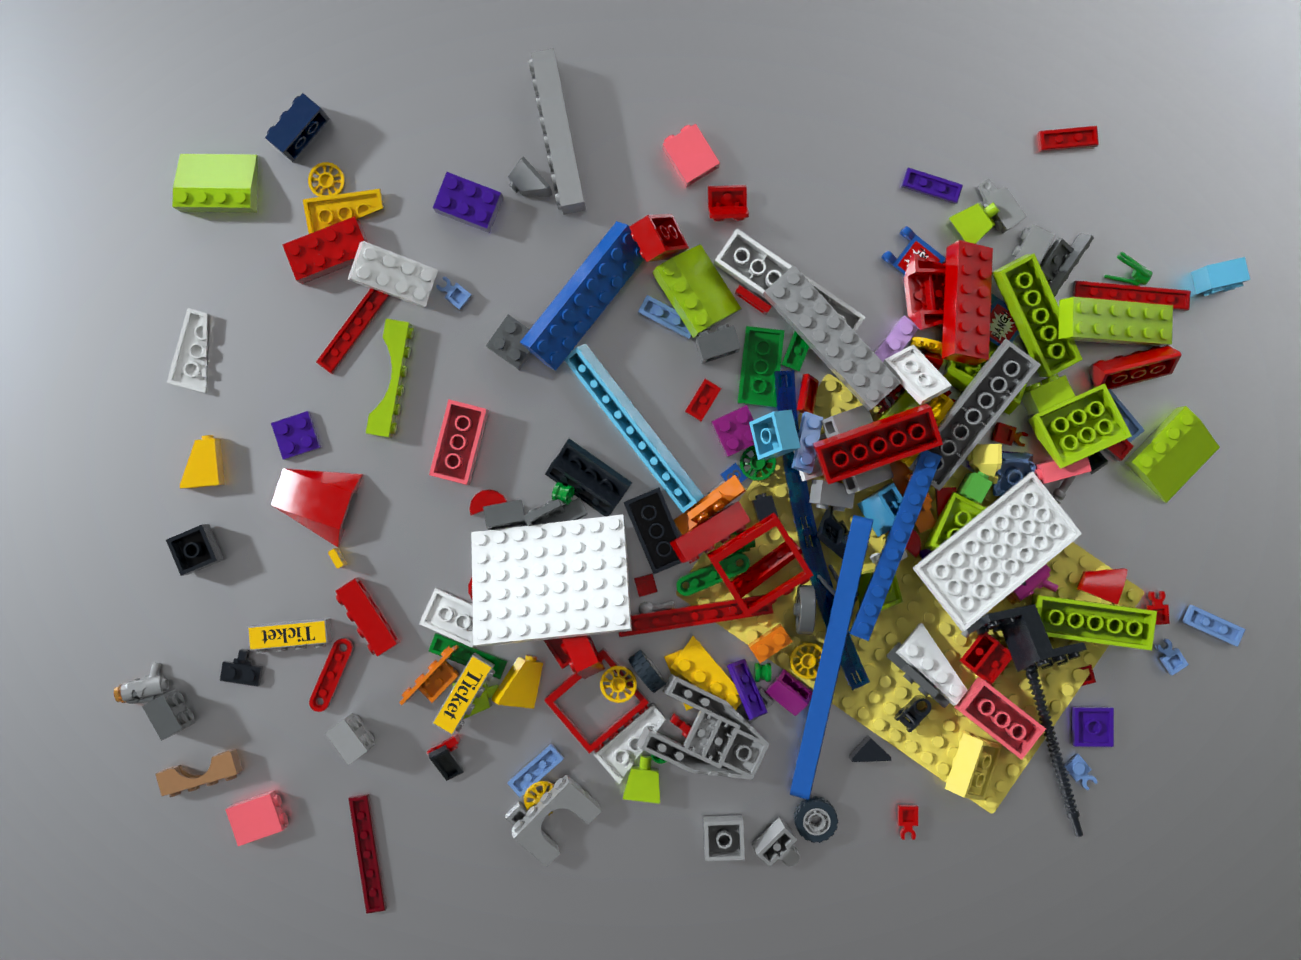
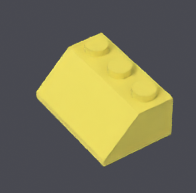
[945,733,1003,801]

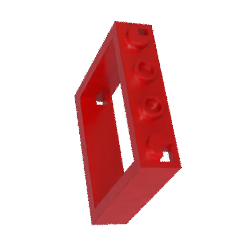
[707,513,813,617]
[544,648,649,754]

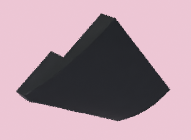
[817,506,849,559]

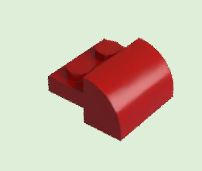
[959,633,1012,685]

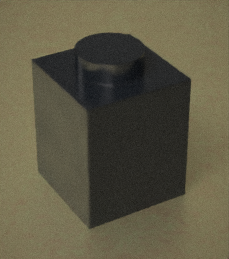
[752,493,779,522]

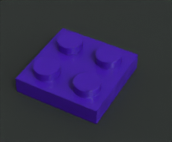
[271,411,321,460]
[1072,706,1114,747]

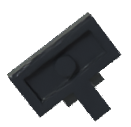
[220,649,263,687]

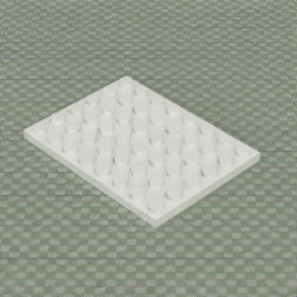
[471,515,632,647]

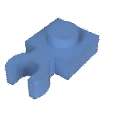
[436,277,472,310]
[1155,638,1189,675]
[1064,753,1098,790]

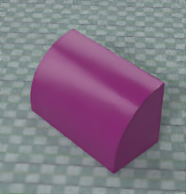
[765,669,813,716]

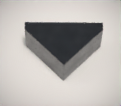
[849,735,891,762]

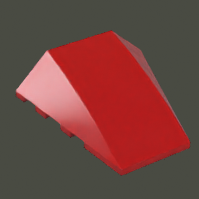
[904,253,946,330]
[271,469,363,548]

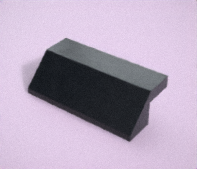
[545,438,632,517]

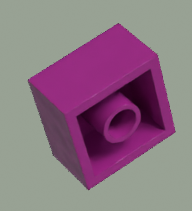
[711,405,754,457]

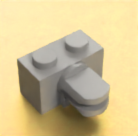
[752,817,800,867]

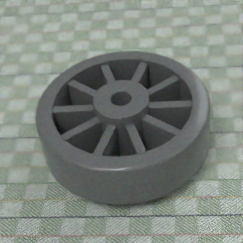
[793,585,816,635]

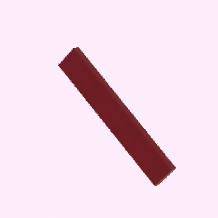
[348,794,387,914]

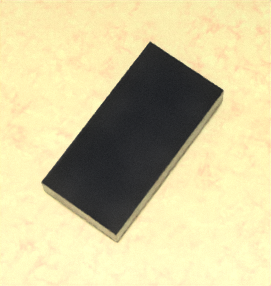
[428,745,464,781]

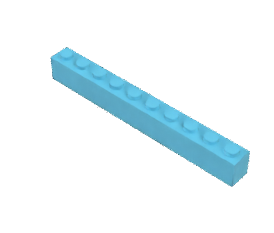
[564,344,704,513]

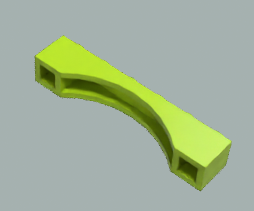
[366,318,414,438]

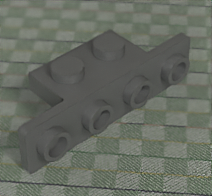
[1040,233,1094,297]
[519,498,588,527]
[886,642,950,708]

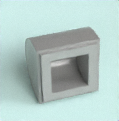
[505,801,528,825]

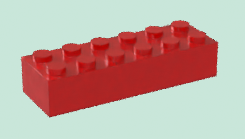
[942,240,993,366]
[813,404,943,485]

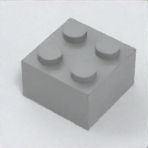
[325,713,375,765]
[703,815,745,861]

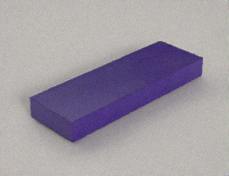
[901,167,963,204]
[727,659,768,720]

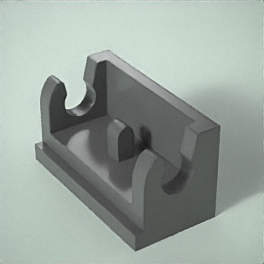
[483,500,526,530]

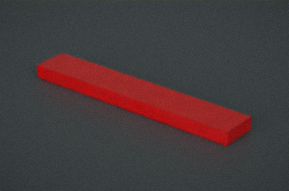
[1072,281,1191,311]
[316,288,391,374]

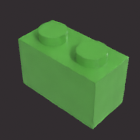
[956,471,993,503]

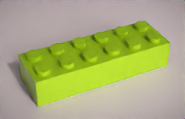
[992,253,1083,377]
[1058,297,1173,347]
[1031,594,1157,651]

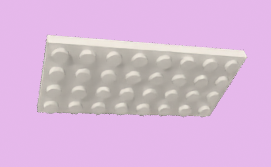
[913,472,1082,631]

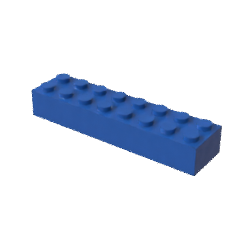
[520,221,644,371]

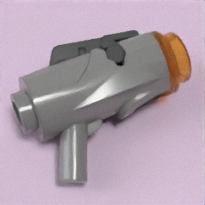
[114,662,169,704]

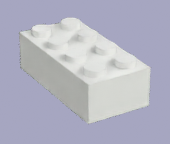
[347,241,438,307]

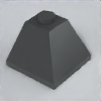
[508,156,553,197]

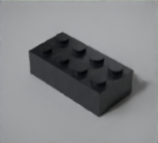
[623,487,682,575]

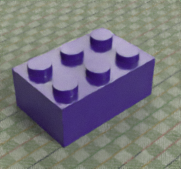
[433,172,504,233]

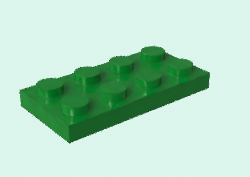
[737,326,785,408]

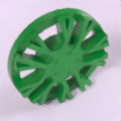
[740,445,777,481]

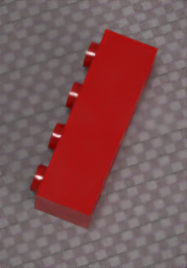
[670,501,751,564]
[335,577,400,657]

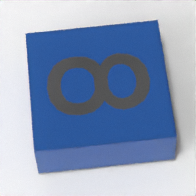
[720,463,747,483]

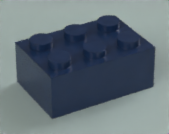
[265,93,330,162]

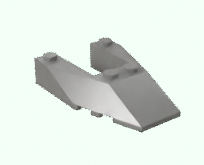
[636,674,769,780]

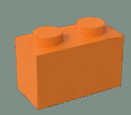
[748,623,793,663]

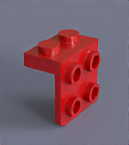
[708,185,749,221]

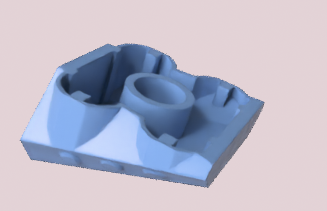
[993,452,1036,496]

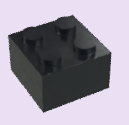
[166,524,224,576]

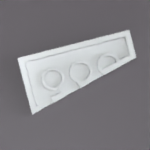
[167,308,208,394]
[896,623,968,706]
[594,703,666,784]

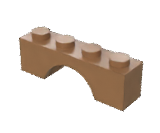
[155,749,243,797]

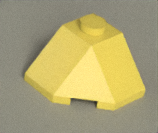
[966,444,1002,484]

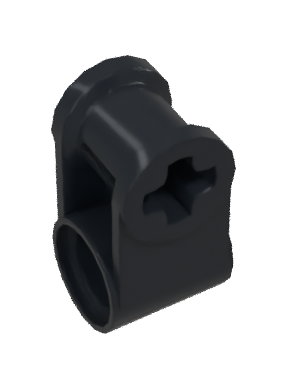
[894,695,931,732]

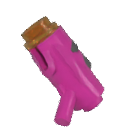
[1005,564,1058,605]

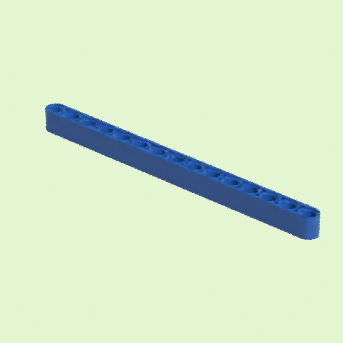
[790,515,873,800]

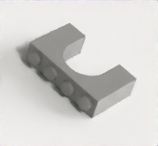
[821,405,894,494]
[511,775,602,867]

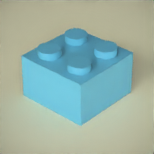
[1191,257,1250,296]
[749,410,801,460]

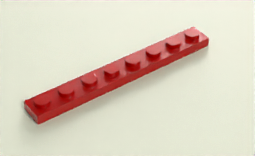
[618,594,773,637]

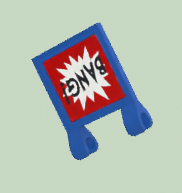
[881,226,946,275]
[990,293,1019,347]

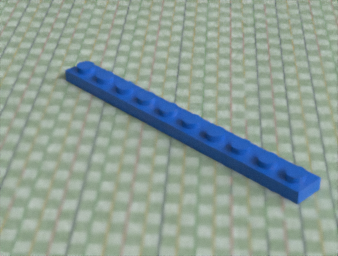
[849,450,942,641]

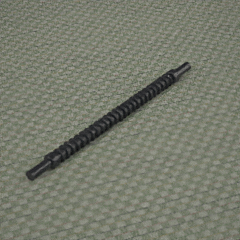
[1026,670,1083,837]

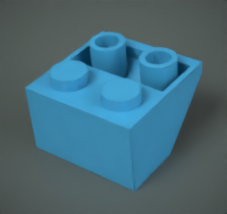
[857,483,903,537]

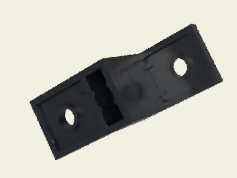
[967,604,1087,673]

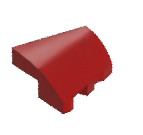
[1077,568,1128,605]

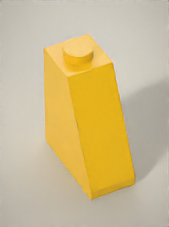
[180,435,225,489]
[491,655,543,709]

